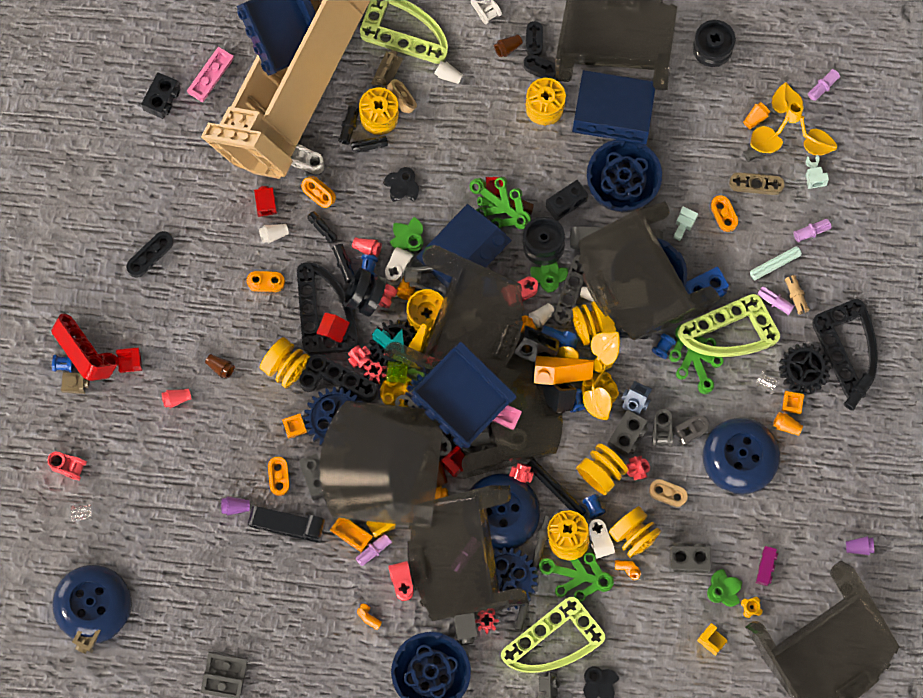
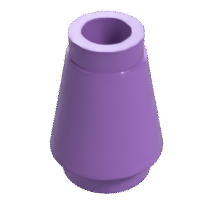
[221,496,250,516]
[846,536,874,555]

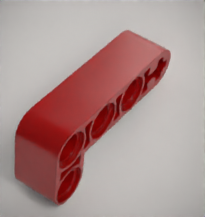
[51,314,119,381]

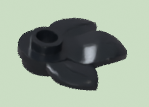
[383,167,419,202]
[583,666,620,698]

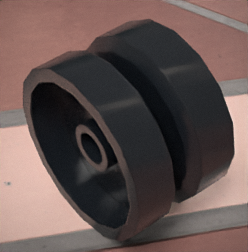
[692,20,736,67]
[523,216,565,266]
[343,268,386,317]

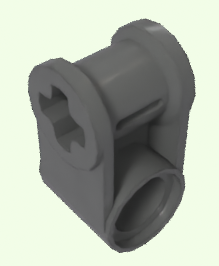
[652,409,673,447]

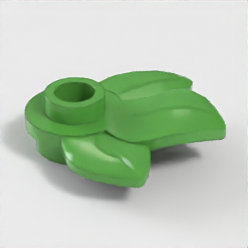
[390,217,424,252]
[530,262,568,292]
[707,569,742,607]

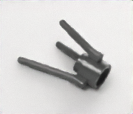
[404,265,443,295]

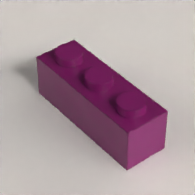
[755,546,778,586]

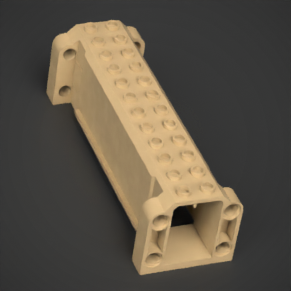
[201,0,370,179]

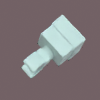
[806,155,829,189]
[673,206,698,241]

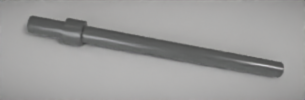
[515,516,552,630]

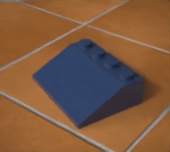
[416,204,512,297]

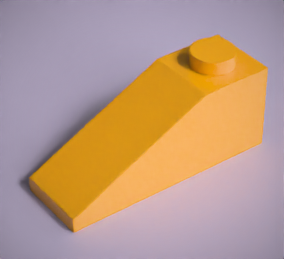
[534,356,594,385]

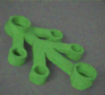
[469,177,531,229]
[669,324,723,394]
[539,552,614,603]

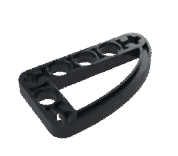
[297,263,358,355]
[812,299,878,398]

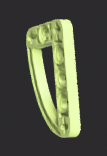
[360,0,448,64]
[678,294,780,357]
[501,597,605,673]

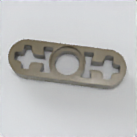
[729,173,785,195]

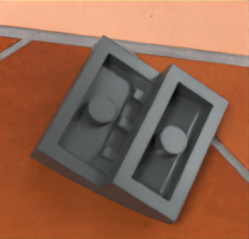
[201,652,248,698]

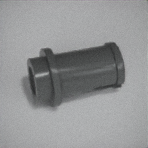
[743,148,766,162]

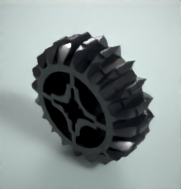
[369,319,417,371]
[779,343,831,395]

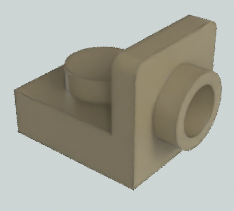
[61,372,89,394]
[72,630,101,654]

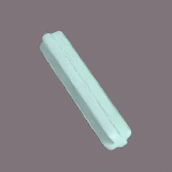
[750,246,802,280]

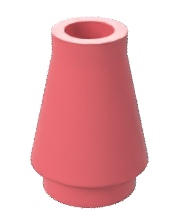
[352,237,382,257]
[161,389,191,409]

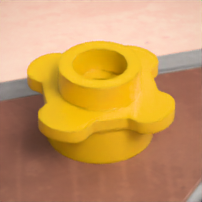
[741,597,763,618]

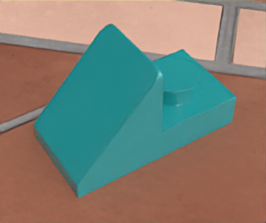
[372,328,405,363]

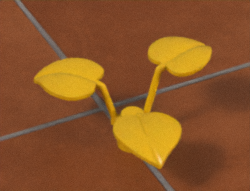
[750,82,838,156]
[556,332,620,420]

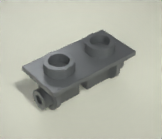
[538,672,560,698]

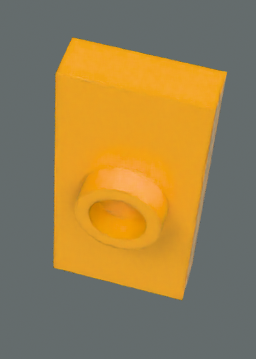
[330,514,373,552]

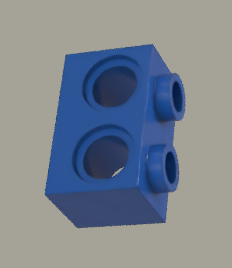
[684,266,729,308]

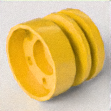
[525,78,566,126]
[359,87,399,135]
[407,289,447,336]
[572,298,616,346]
[260,337,310,389]
[576,443,628,495]
[609,506,661,558]
[547,510,590,560]

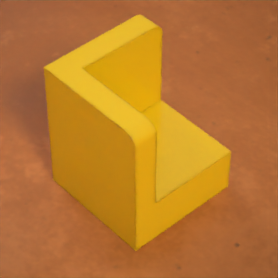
[366,508,396,539]
[697,623,727,656]

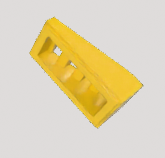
[405,318,434,361]

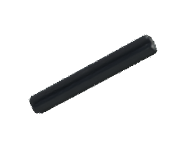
[526,459,586,516]

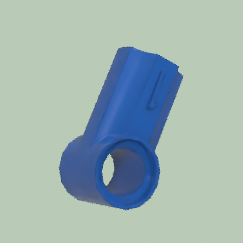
[542,325,580,349]

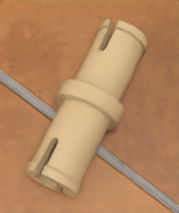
[785,275,810,315]

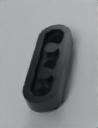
[126,231,173,278]

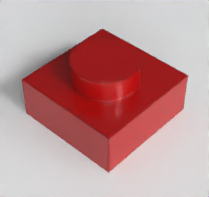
[486,177,503,197]

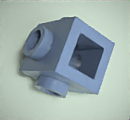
[621,381,652,416]

